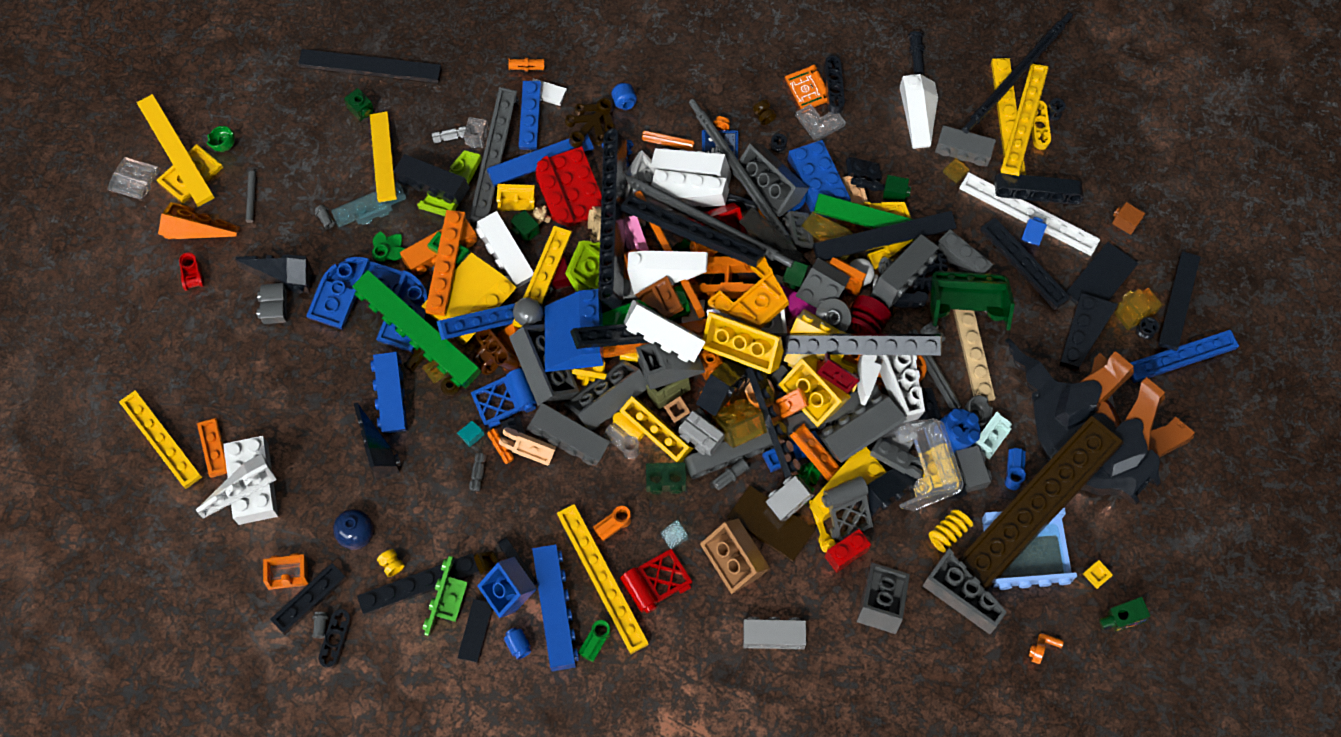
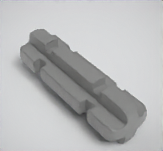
[432,126,468,143]

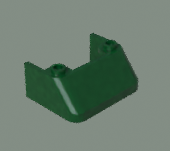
[930,271,1015,330]

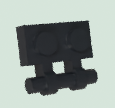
[846,157,885,191]

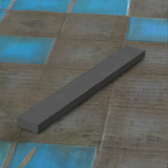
[469,87,517,223]

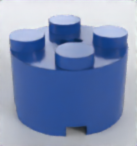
[934,409,980,454]

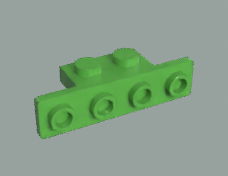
[423,555,468,636]

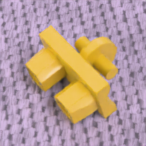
[572,360,607,386]

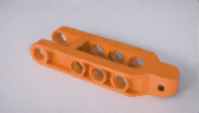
[673,257,755,300]

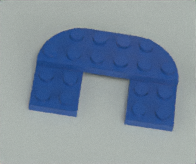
[306,257,430,353]

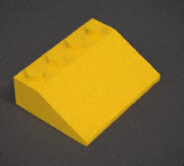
[421,253,517,345]

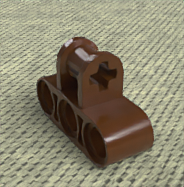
[473,329,519,375]

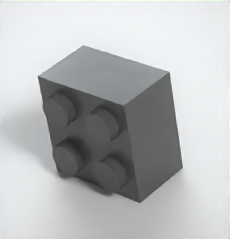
[796,258,850,308]

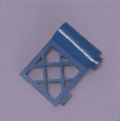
[471,368,537,429]

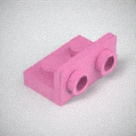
[625,215,649,251]

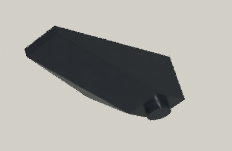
[353,402,401,480]

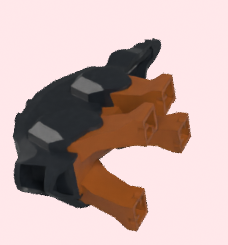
[1005,338,1195,505]

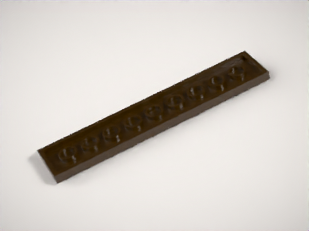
[958,416,1124,591]

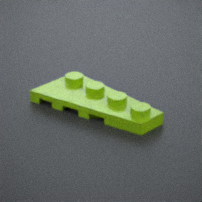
[417,150,482,216]

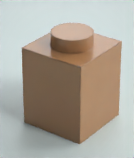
[664,396,692,423]

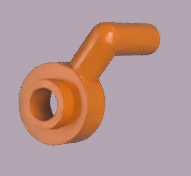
[1028,633,1064,664]

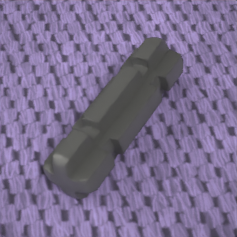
[469,453,486,491]

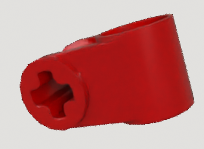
[179,253,205,291]

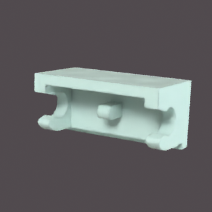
[972,412,1012,459]

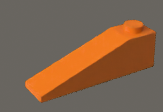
[158,202,240,239]

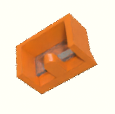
[263,553,309,590]

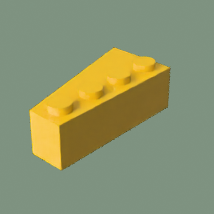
[809,447,887,523]

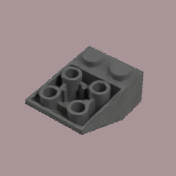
[636,342,705,390]

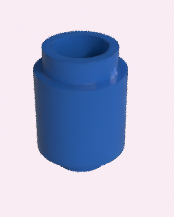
[504,627,532,660]

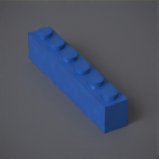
[532,544,579,672]

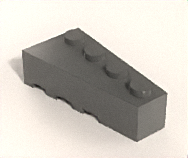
[870,234,939,310]
[525,403,610,466]
[923,548,1007,634]

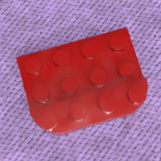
[536,146,602,227]

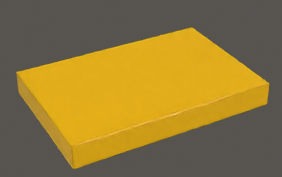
[157,144,223,204]

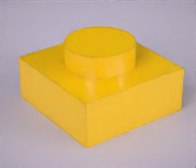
[1083,560,1113,589]

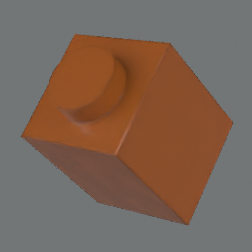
[1112,202,1145,235]

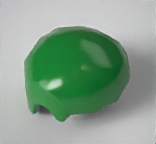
[206,126,235,152]

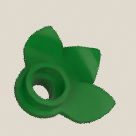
[372,232,405,262]

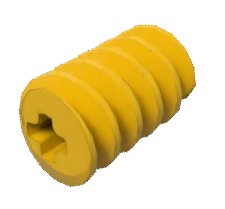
[929,509,973,553]

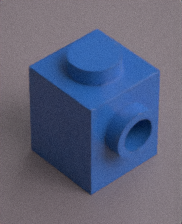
[1020,217,1047,246]

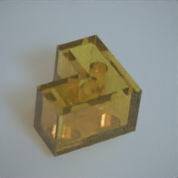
[1114,288,1163,331]

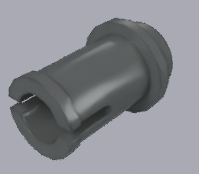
[315,205,335,229]
[312,612,329,638]

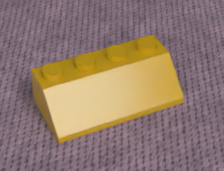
[702,311,784,374]

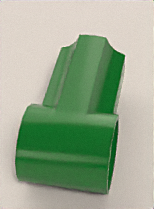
[578,620,611,662]

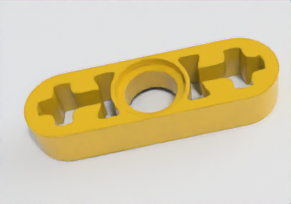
[1032,100,1051,150]

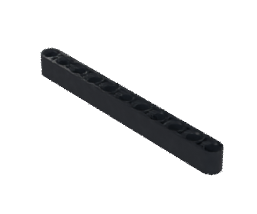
[598,128,627,309]

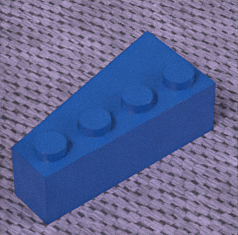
[371,352,408,434]

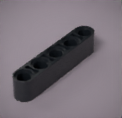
[994,173,1084,204]

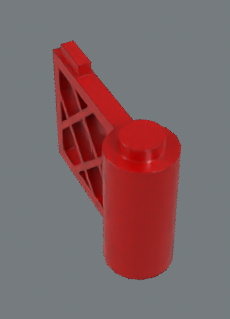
[620,549,692,614]

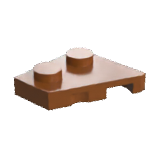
[635,276,684,319]

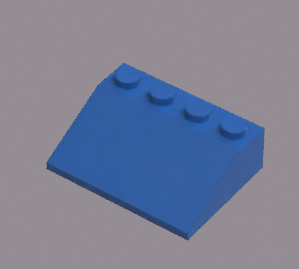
[545,289,604,372]

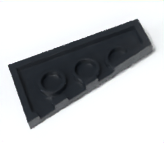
[1060,293,1118,369]

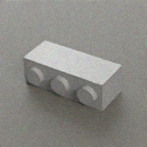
[743,617,806,649]

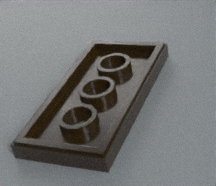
[727,485,816,562]

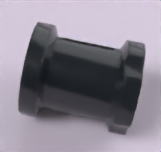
[1047,98,1066,121]

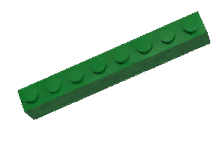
[352,270,481,389]

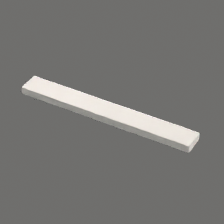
[959,172,1100,256]

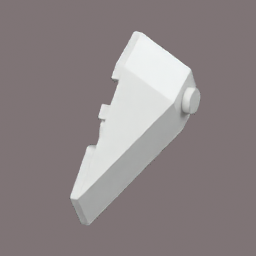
[627,251,708,296]

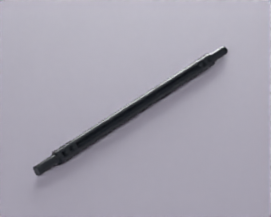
[962,12,1073,134]

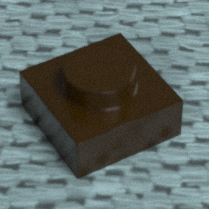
[473,551,498,575]

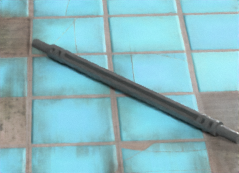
[689,99,798,254]
[626,174,794,268]

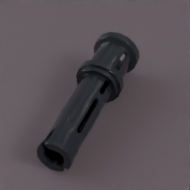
[907,31,925,76]

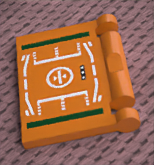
[785,65,827,112]

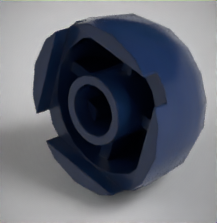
[333,509,374,550]

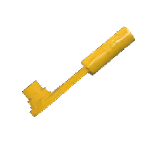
[809,499,835,553]

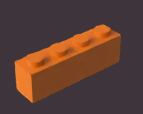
[400,218,478,276]

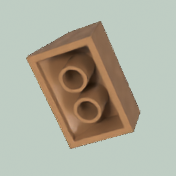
[700,518,770,594]

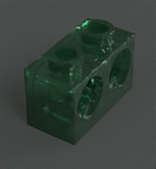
[646,462,686,494]

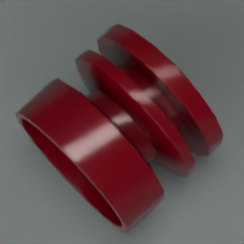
[845,295,891,334]

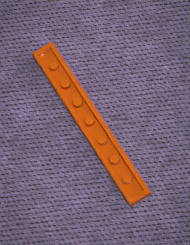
[634,191,705,319]

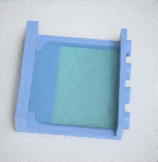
[982,507,1077,590]

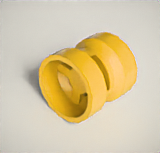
[377,549,405,577]

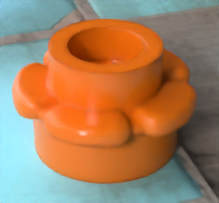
[713,116,730,130]

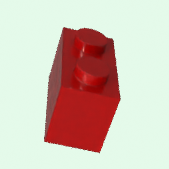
[825,529,871,573]

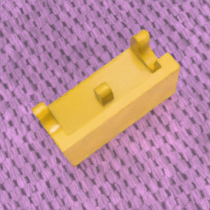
[497,184,536,212]

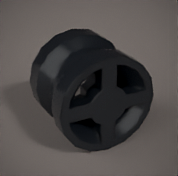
[1136,317,1159,340]

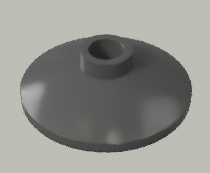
[815,298,852,332]

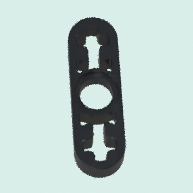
[497,537,538,585]
[318,609,351,669]

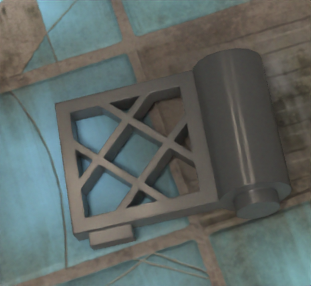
[822,476,873,542]

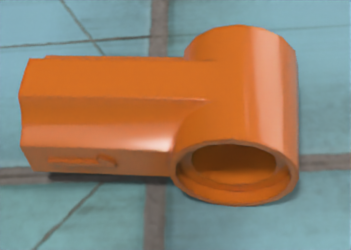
[593,506,632,541]

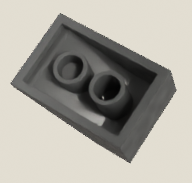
[857,562,910,634]

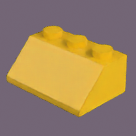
[778,355,851,427]

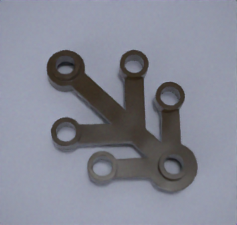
[565,98,616,148]

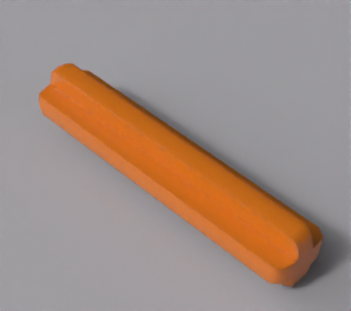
[642,130,695,151]

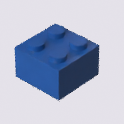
[477,557,537,618]

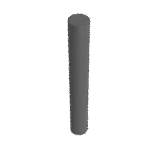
[246,171,256,223]

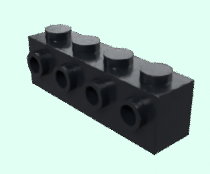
[393,154,470,205]

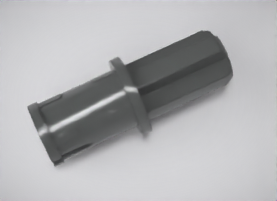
[712,459,749,490]

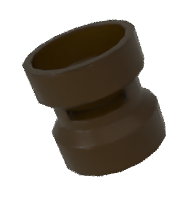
[753,100,777,125]

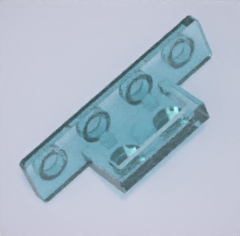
[331,182,406,227]

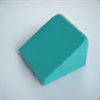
[457,421,484,447]

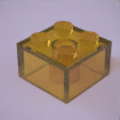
[711,399,767,448]

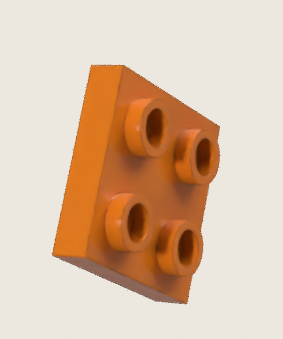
[829,257,867,296]

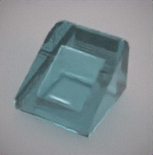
[660,520,688,549]

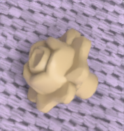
[532,205,551,225]

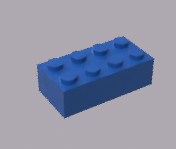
[787,140,851,222]

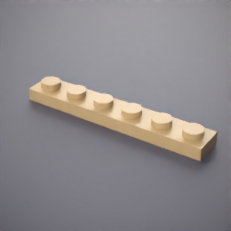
[953,309,995,402]

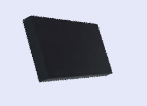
[1066,242,1139,304]

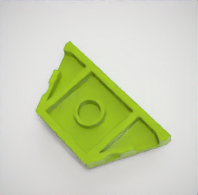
[565,240,600,292]

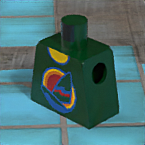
[1099,597,1151,632]

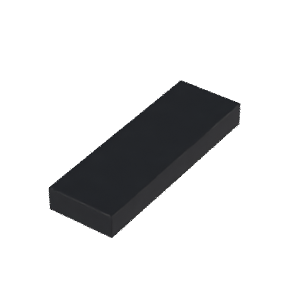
[457,599,493,664]

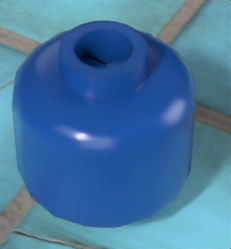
[611,83,637,110]

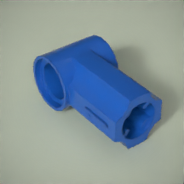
[1004,448,1026,490]

